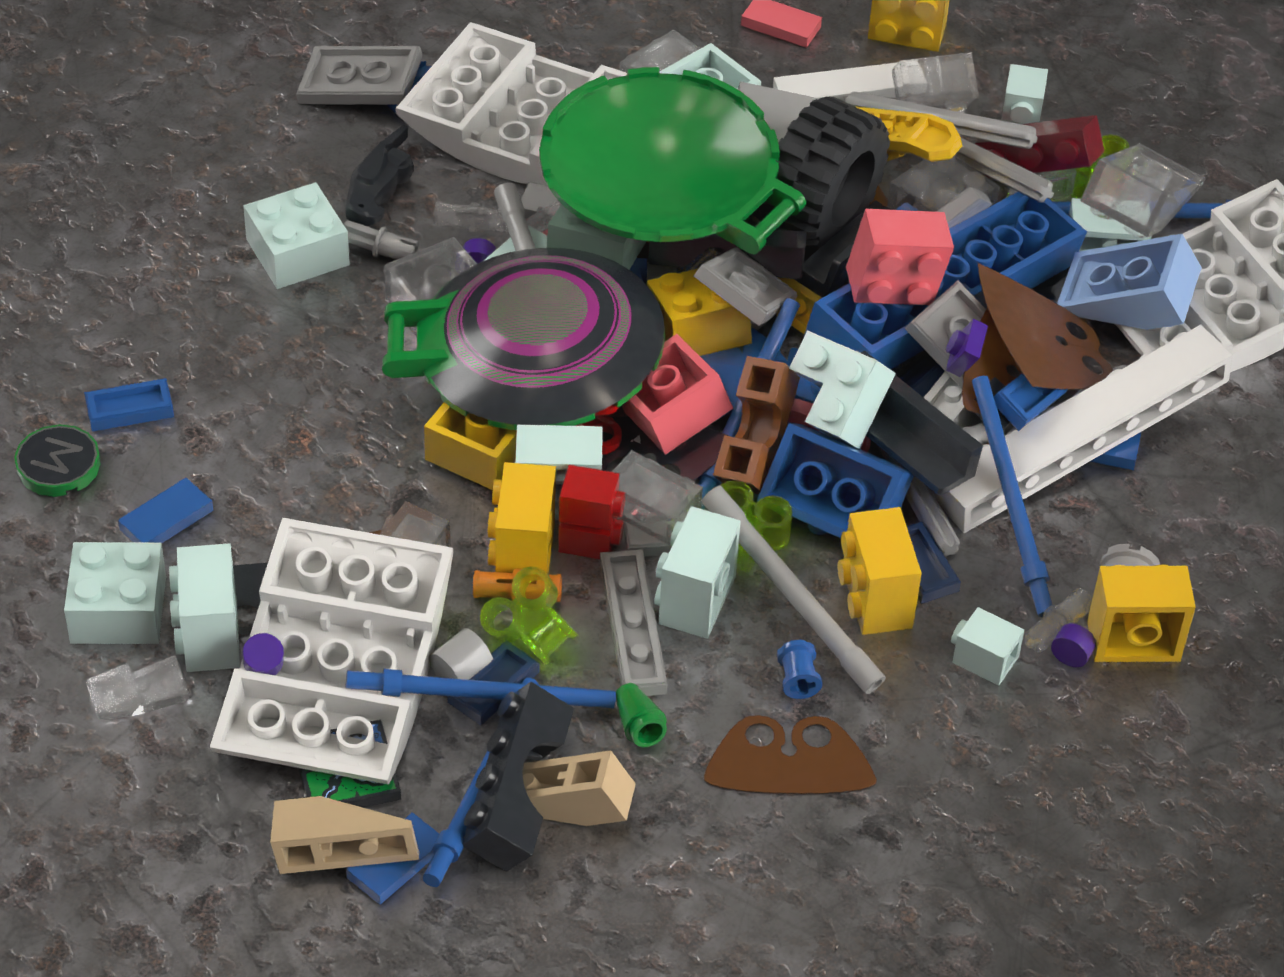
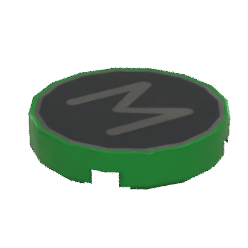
[14,424,101,497]

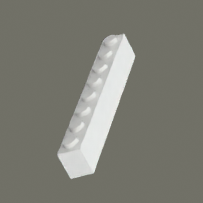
[934,325,1233,533]

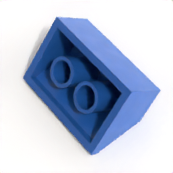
[757,423,914,538]

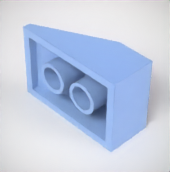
[1057,234,1202,330]

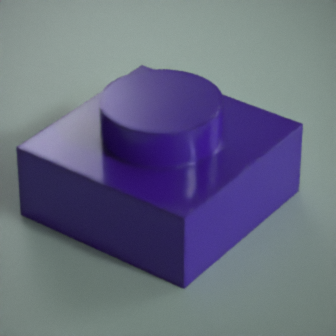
[946,319,988,377]

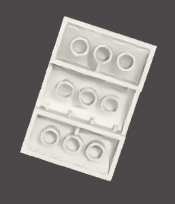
[396,22,627,186]
[1115,179,1284,372]
[210,518,453,785]

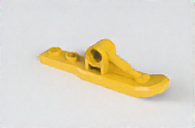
[857,107,962,162]

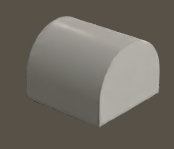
[429,628,493,680]

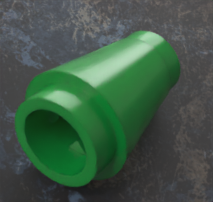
[616,683,667,747]

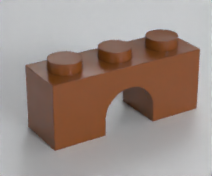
[713,356,800,494]

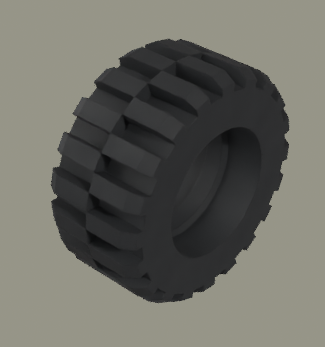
[759,96,890,253]

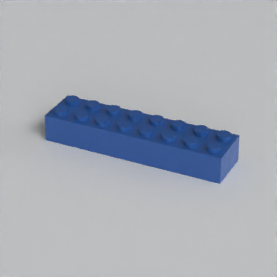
[804,192,1087,370]

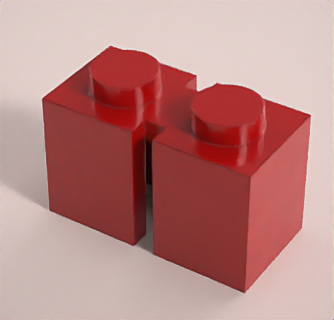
[559,465,626,559]

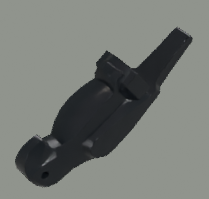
[345,125,414,226]

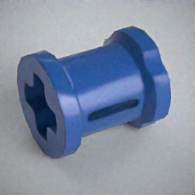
[777,640,822,699]

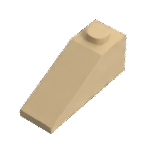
[523,750,636,826]
[270,796,419,874]

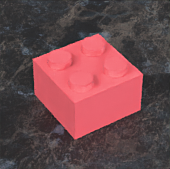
[846,209,954,305]
[621,334,733,455]

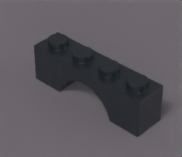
[463,681,574,872]

